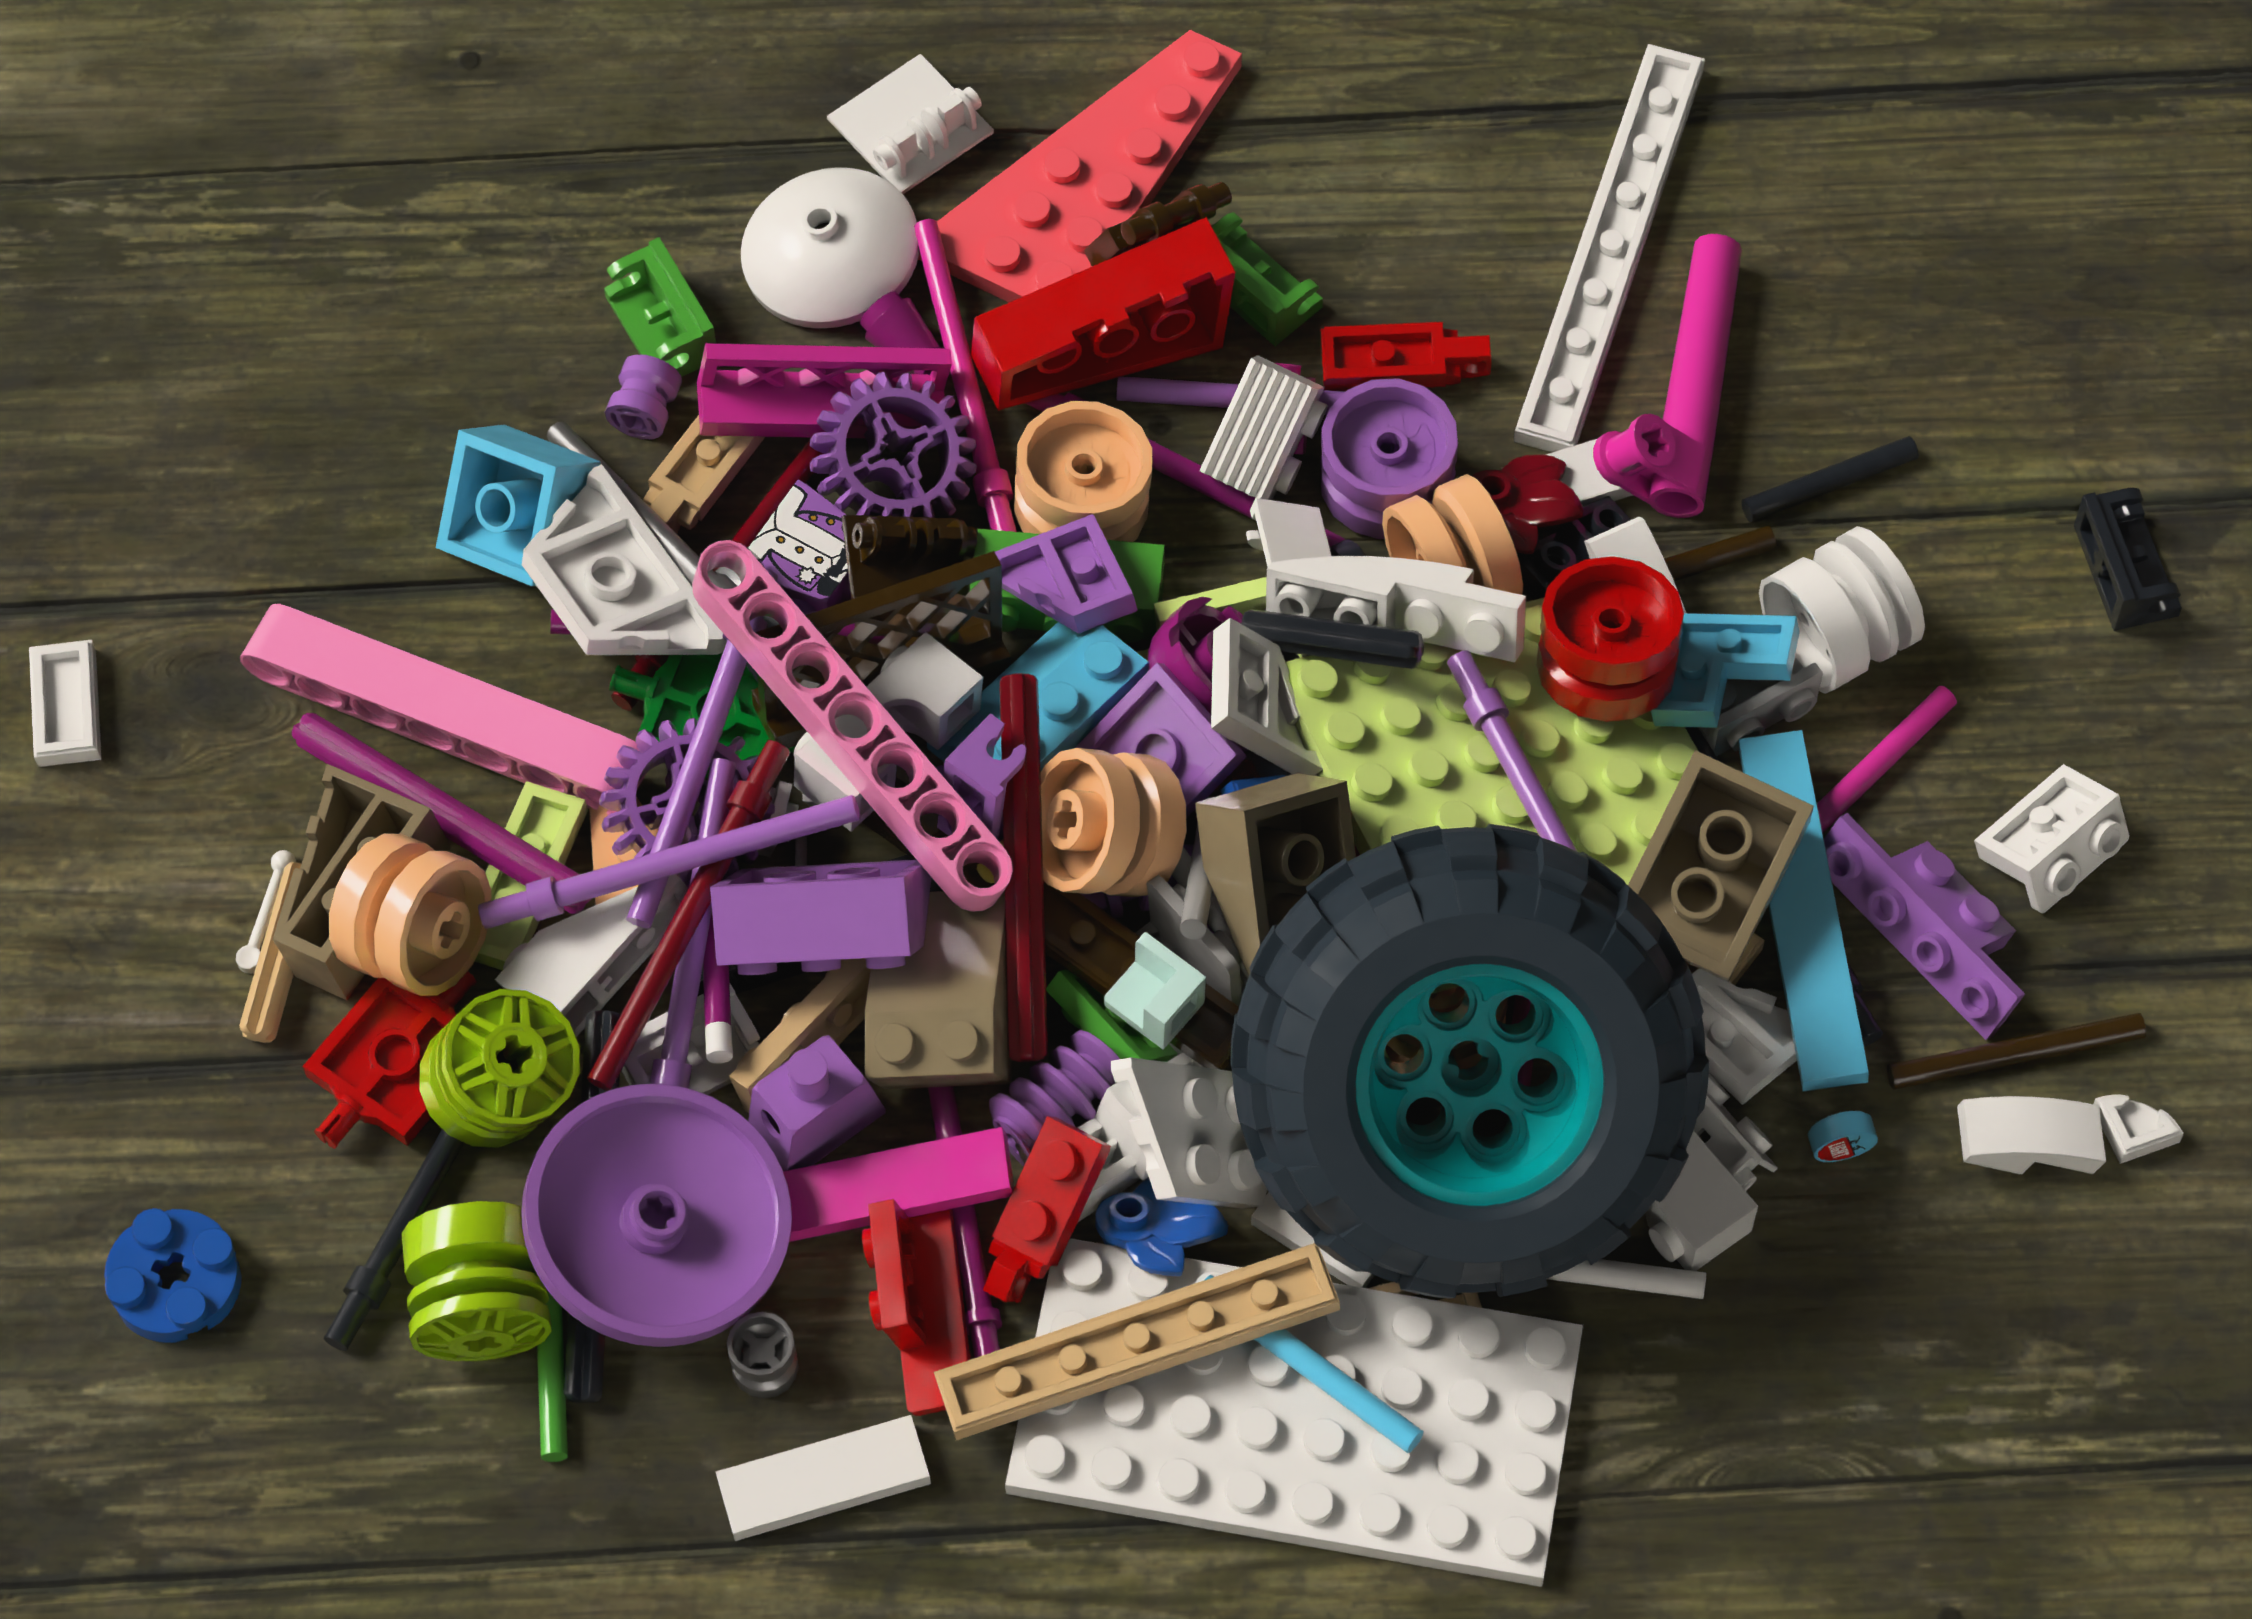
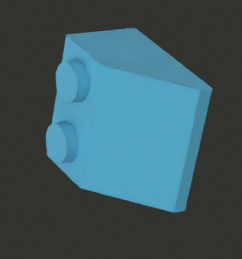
[436,425,601,586]

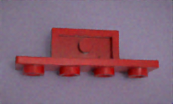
[862,1199,970,1416]

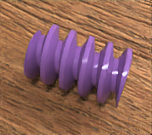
[989,1030,1120,1166]

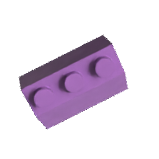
[710,860,931,975]

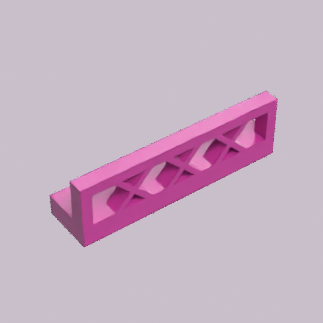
[697,343,952,438]

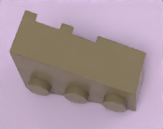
[273,764,451,1000]

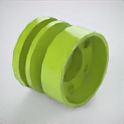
[420,989,580,1147]
[402,1201,552,1361]

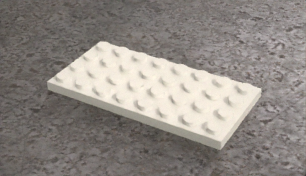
[1005,1239,1583,1587]

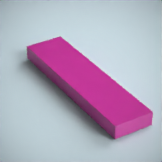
[783,1127,1014,1242]

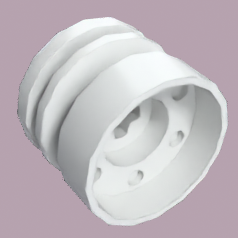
[1759,526,1925,694]

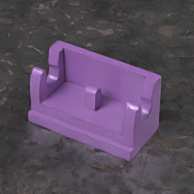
[937,713,1026,842]

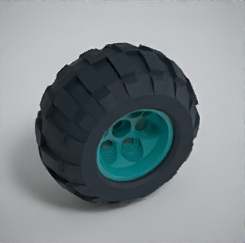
[1231,824,1709,1299]

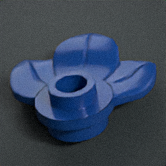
[1095,1178,1228,1276]

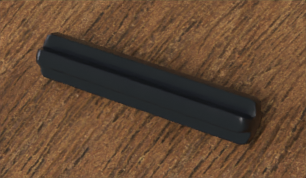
[1240,609,1424,669]

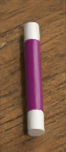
[703,914,733,1063]

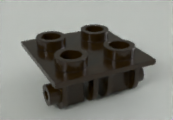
[842,515,977,636]

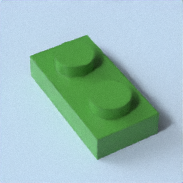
[1046,969,1177,1062]

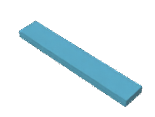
[1739,730,1869,1091]

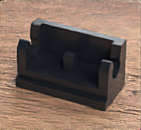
[2074,488,2182,631]

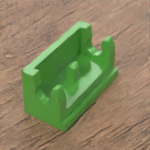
[1212,212,1323,346]
[604,237,716,377]

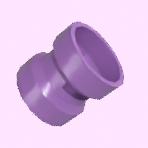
[605,355,682,439]

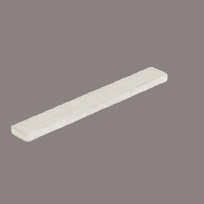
[1514,44,1705,452]

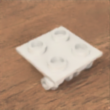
[827,54,994,194]

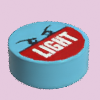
[1808,1111,1878,1162]

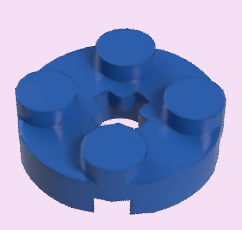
[104,1208,242,1343]

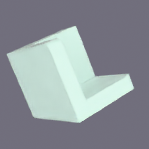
[1104,932,1206,1050]

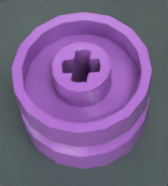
[1320,378,1458,539]

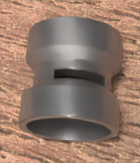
[727,1312,799,1399]

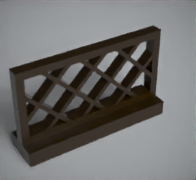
[752,551,1011,748]

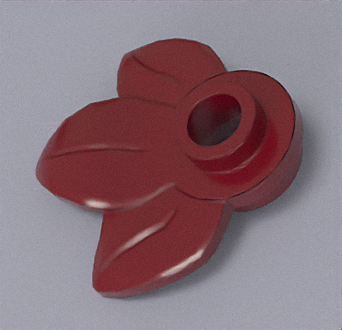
[1471,454,1584,554]

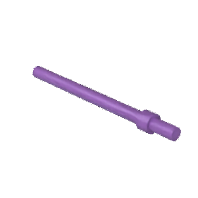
[626,568,778,928]
[1447,650,1577,851]
[649,758,737,1089]
[478,795,861,929]

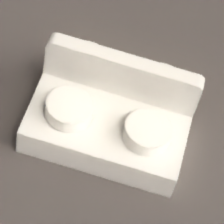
[1974,764,2129,913]

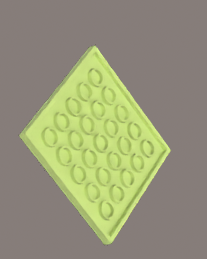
[1285,598,1699,994]

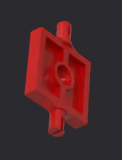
[302,971,476,1149]

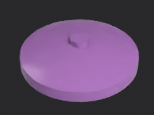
[521,1084,792,1347]

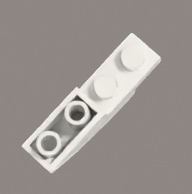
[1266,556,1526,662]

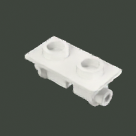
[1694,1073,1778,1191]

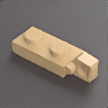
[643,415,765,534]

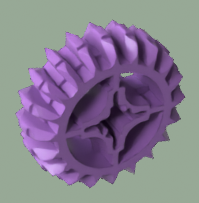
[810,372,977,518]
[599,718,775,888]

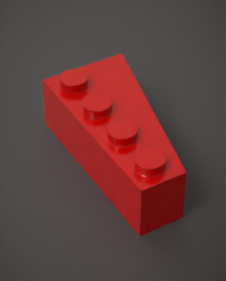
[971,217,1236,410]

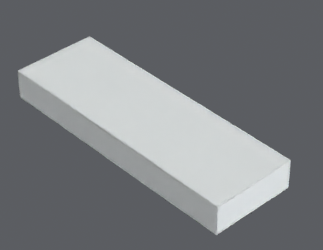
[716,1415,931,1541]

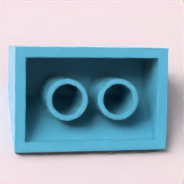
[927,622,1149,771]

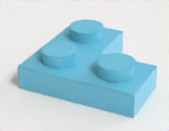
[1651,613,1800,728]

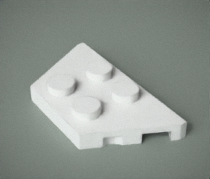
[522,464,727,655]
[1111,1057,1267,1209]

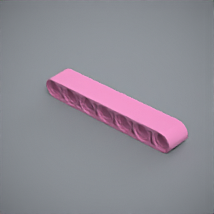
[692,540,1013,912]
[240,604,646,815]

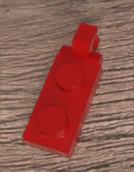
[1321,322,1492,391]
[983,1116,1111,1303]

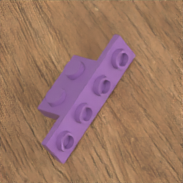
[1824,813,2025,1040]

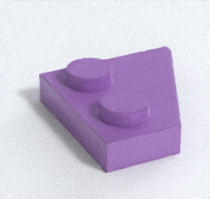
[995,514,1138,634]

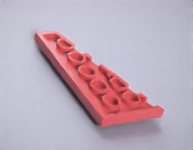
[918,30,1242,303]

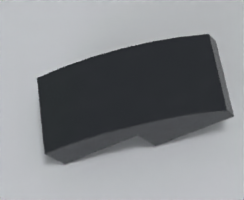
[1517,496,1631,600]

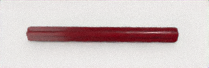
[1000,673,1048,1062]

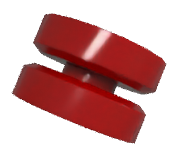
[1536,556,1684,722]

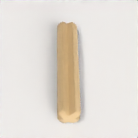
[239,862,301,1043]

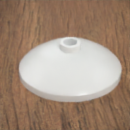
[741,168,919,328]

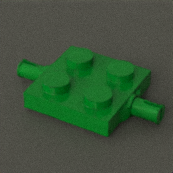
[609,652,796,778]

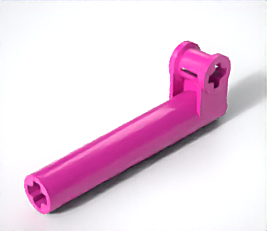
[1593,234,1742,518]

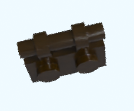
[1083,182,1232,266]

